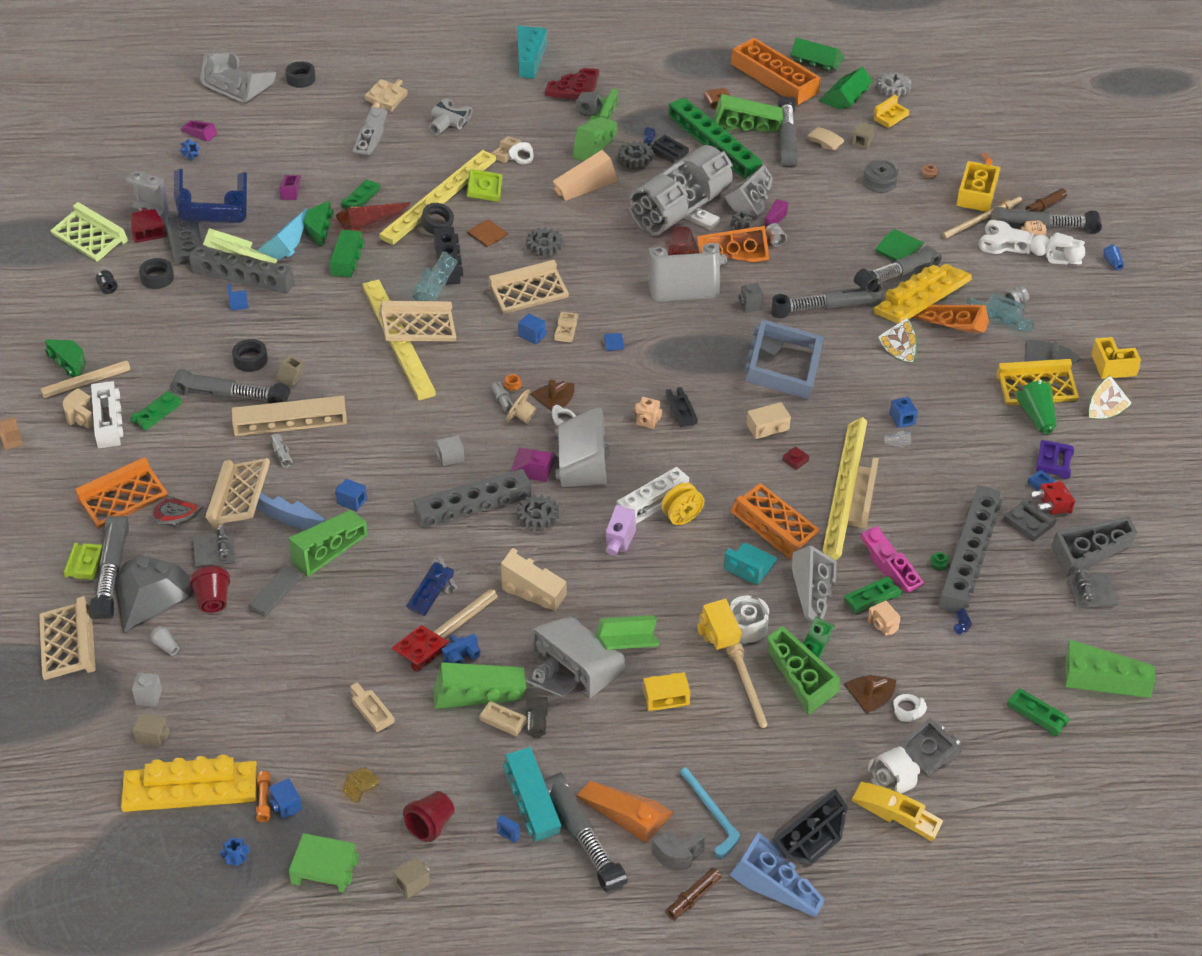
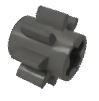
[731,211,752,230]

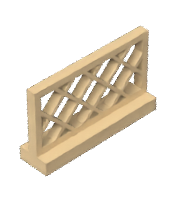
[489,260,569,314]
[379,301,456,341]
[205,458,270,530]
[39,596,96,680]

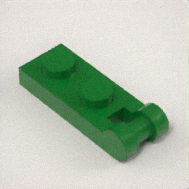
[341,179,380,213]
[130,391,182,430]
[844,577,902,614]
[1007,688,1069,736]

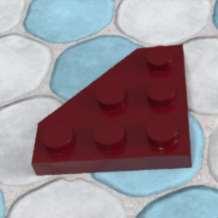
[545,68,600,100]

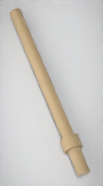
[942,197,1022,239]

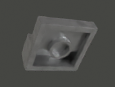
[898,717,962,777]

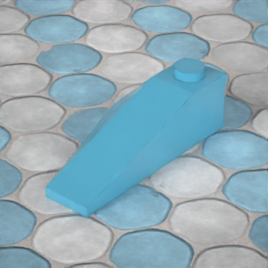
[257,208,308,260]

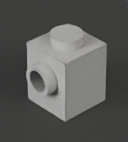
[434,435,465,466]
[132,673,162,707]

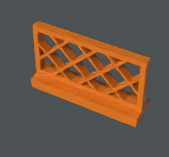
[75,457,168,529]
[730,483,820,559]

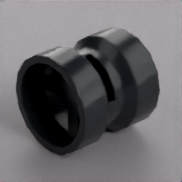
[95,270,118,294]

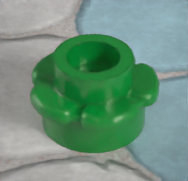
[930,552,950,570]

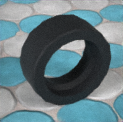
[285,61,316,88]
[420,203,454,234]
[139,258,174,289]
[232,339,268,372]

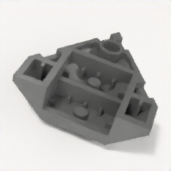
[116,555,193,633]

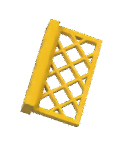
[996,359,1079,405]

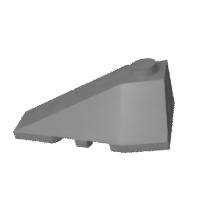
[725,165,773,217]

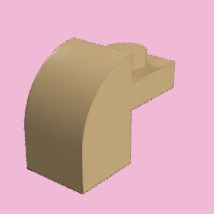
[63,388,94,429]

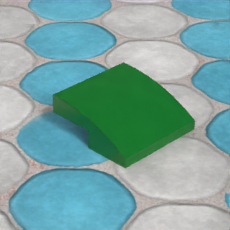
[876,229,924,261]

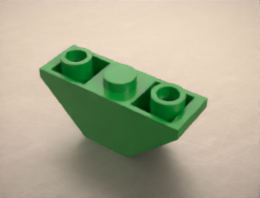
[304,201,334,246]
[45,339,86,377]

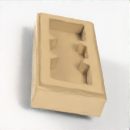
[479,701,527,737]

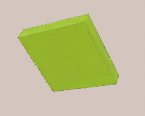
[467,169,502,202]

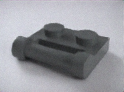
[1003,498,1057,542]

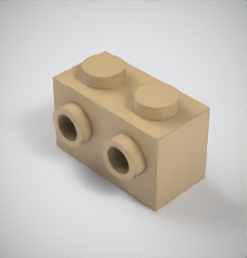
[746,402,791,439]

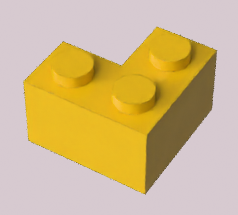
[1091,337,1141,379]
[697,599,742,650]

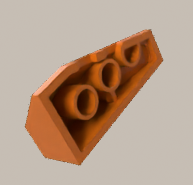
[697,226,770,262]
[913,305,989,333]
[577,781,673,843]

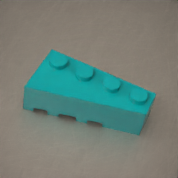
[517,25,547,79]
[503,747,561,842]

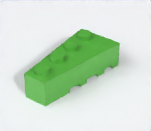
[712,94,783,132]
[1065,640,1155,698]

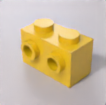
[643,672,690,711]

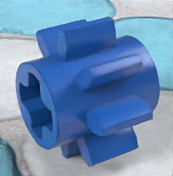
[179,139,201,160]
[220,837,250,866]

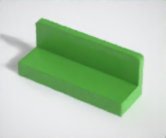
[589,89,618,122]
[595,615,660,650]

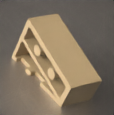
[501,548,567,611]

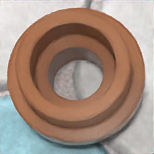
[922,164,938,179]

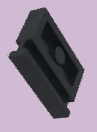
[649,135,689,163]

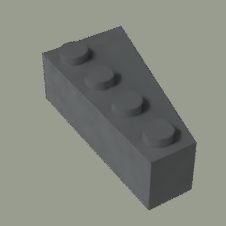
[1051,517,1137,577]

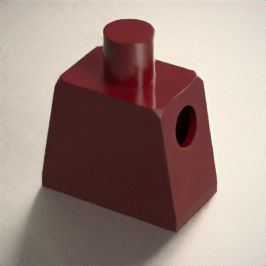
[131,207,166,243]

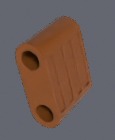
[703,88,730,109]

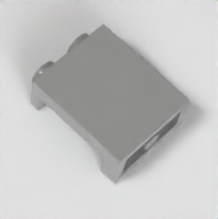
[126,170,169,219]

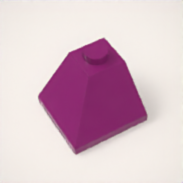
[510,447,556,482]

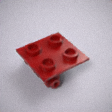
[391,625,449,671]

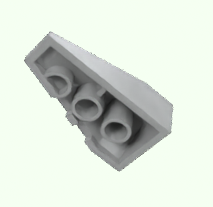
[792,546,837,622]

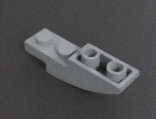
[353,107,387,155]

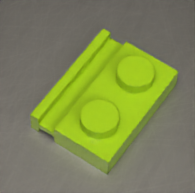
[64,543,103,580]

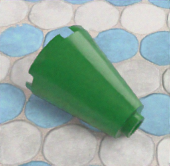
[1015,380,1057,434]

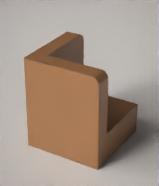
[0,417,23,450]

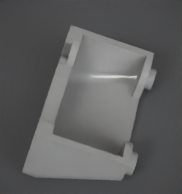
[200,52,276,102]
[648,243,720,302]
[555,407,607,488]
[531,616,625,699]

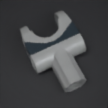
[428,98,472,136]

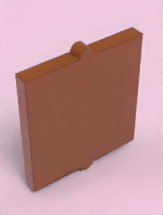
[467,219,508,247]

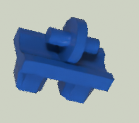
[442,634,481,664]

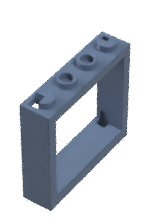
[744,319,824,399]

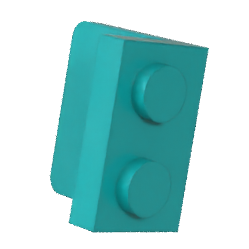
[724,543,777,586]

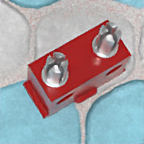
[1029,481,1076,515]

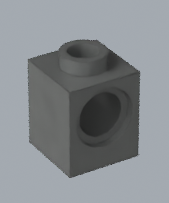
[576,92,603,115]

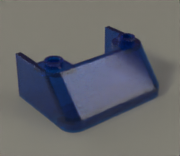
[174,169,247,223]

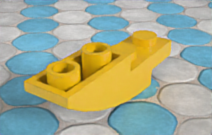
[851,782,943,841]

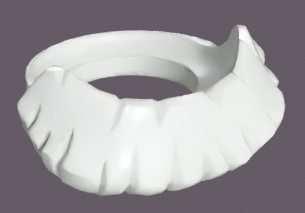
[509,142,534,165]
[552,405,576,428]
[893,694,927,722]

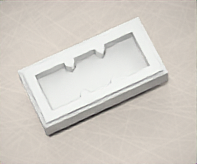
[684,208,720,231]

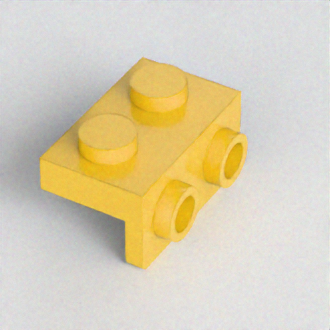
[874,95,909,128]

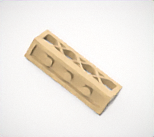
[847,457,879,529]

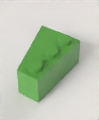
[572,117,617,162]

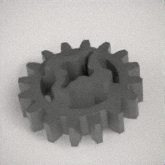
[618,141,653,168]
[526,227,563,257]
[517,494,559,531]

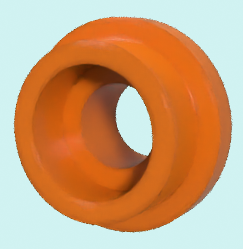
[503,374,522,391]

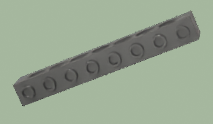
[939,485,1002,614]

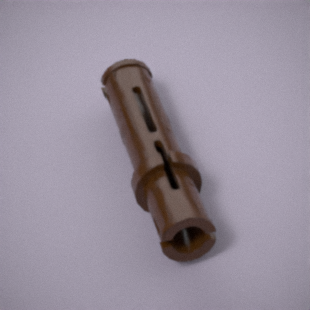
[1025,188,1067,212]
[665,867,722,921]

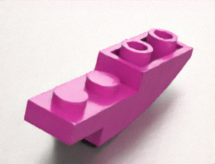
[860,526,924,593]

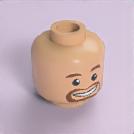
[1021,221,1046,236]

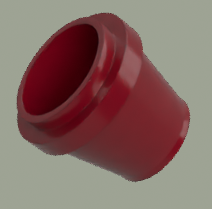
[189,566,231,613]
[403,791,455,842]

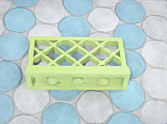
[50,202,128,262]
[203,228,277,263]

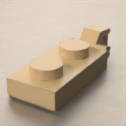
[350,682,395,733]

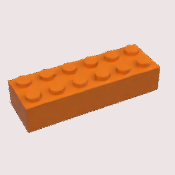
[731,38,821,105]

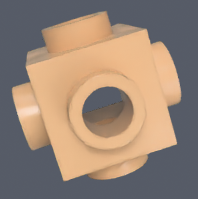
[634,397,662,429]

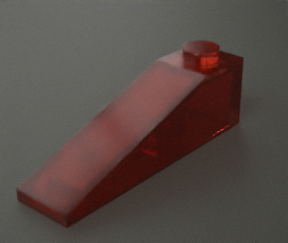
[336,202,410,232]
[668,226,699,256]

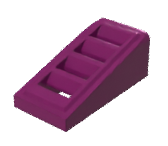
[181,120,217,142]
[280,175,301,200]
[764,199,788,229]

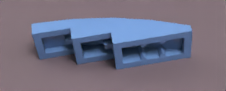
[256,493,325,530]

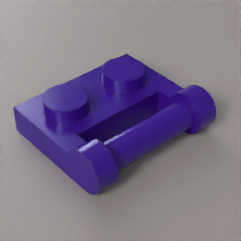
[1036,440,1074,479]

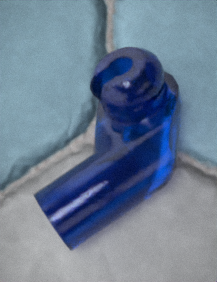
[643,127,656,145]
[953,609,972,635]

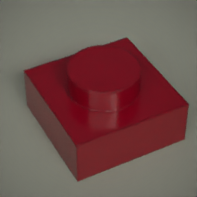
[782,446,809,470]

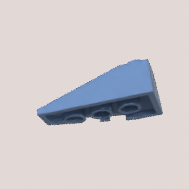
[730,832,825,917]

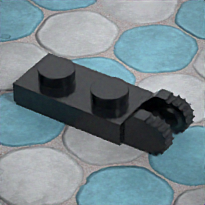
[666,387,698,427]

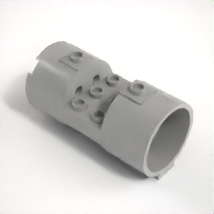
[628,145,733,236]

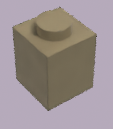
[852,122,875,149]
[275,354,306,387]
[133,713,169,747]
[393,856,431,899]

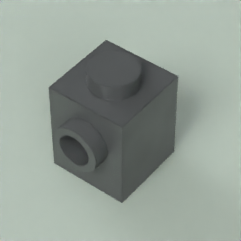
[738,283,763,313]

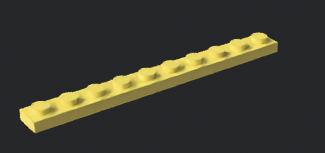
[379,150,496,245]
[363,280,436,401]
[822,417,867,560]

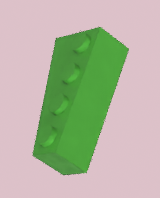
[288,510,368,577]
[767,626,840,715]
[433,662,526,709]

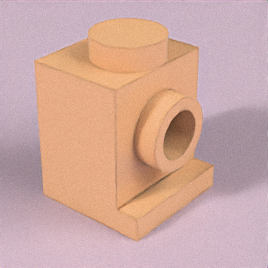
[867,601,901,636]

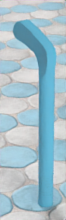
[680,767,740,858]

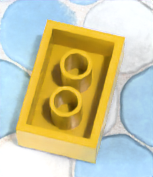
[956,161,1000,212]

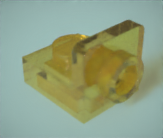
[342,767,380,803]

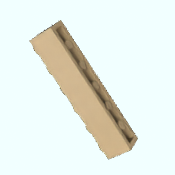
[232,396,347,437]

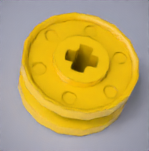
[661,482,704,525]

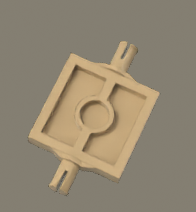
[365,79,408,111]

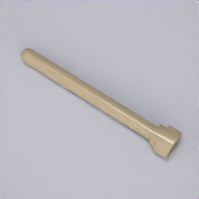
[726,643,767,728]

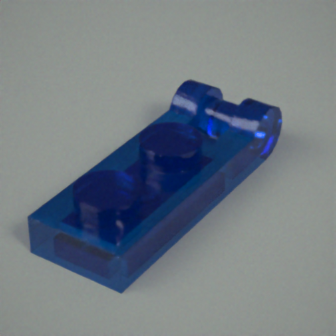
[406,562,454,616]

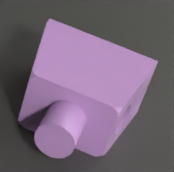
[606,505,636,556]

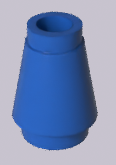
[1103,245,1124,270]

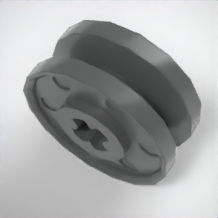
[863,159,899,193]

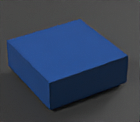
[604,333,624,351]
[1027,470,1055,491]
[497,815,520,843]

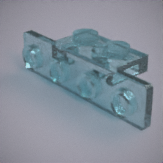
[412,252,457,301]
[967,293,1034,331]

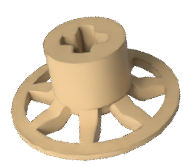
[505,389,537,424]

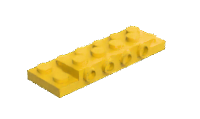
[874,264,972,324]
[121,755,257,812]

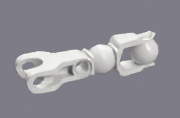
[978,220,1085,265]

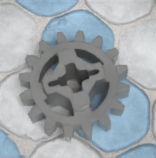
[877,72,912,97]

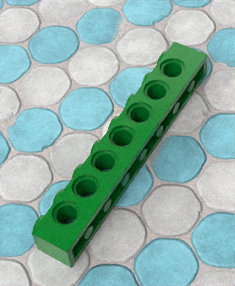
[669,97,762,180]

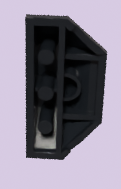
[772,789,848,865]

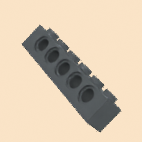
[189,246,294,294]
[413,469,531,528]

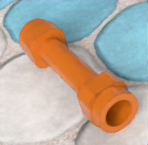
[256,771,271,822]

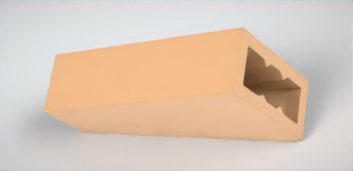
[553,150,618,201]

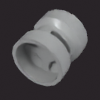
[765,223,787,247]
[1004,286,1029,308]

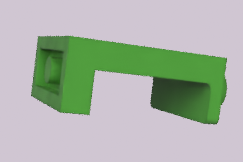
[289,833,359,893]

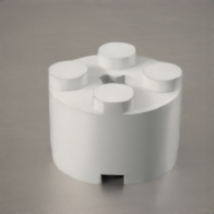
[730,595,769,645]
[868,746,920,794]

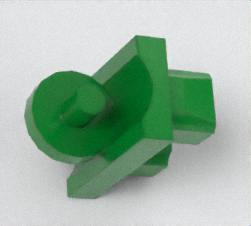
[803,617,835,659]

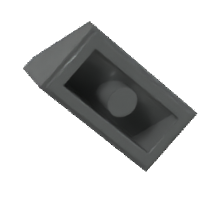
[758,335,785,357]

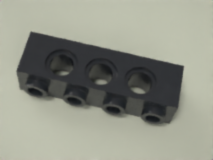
[433,227,463,285]

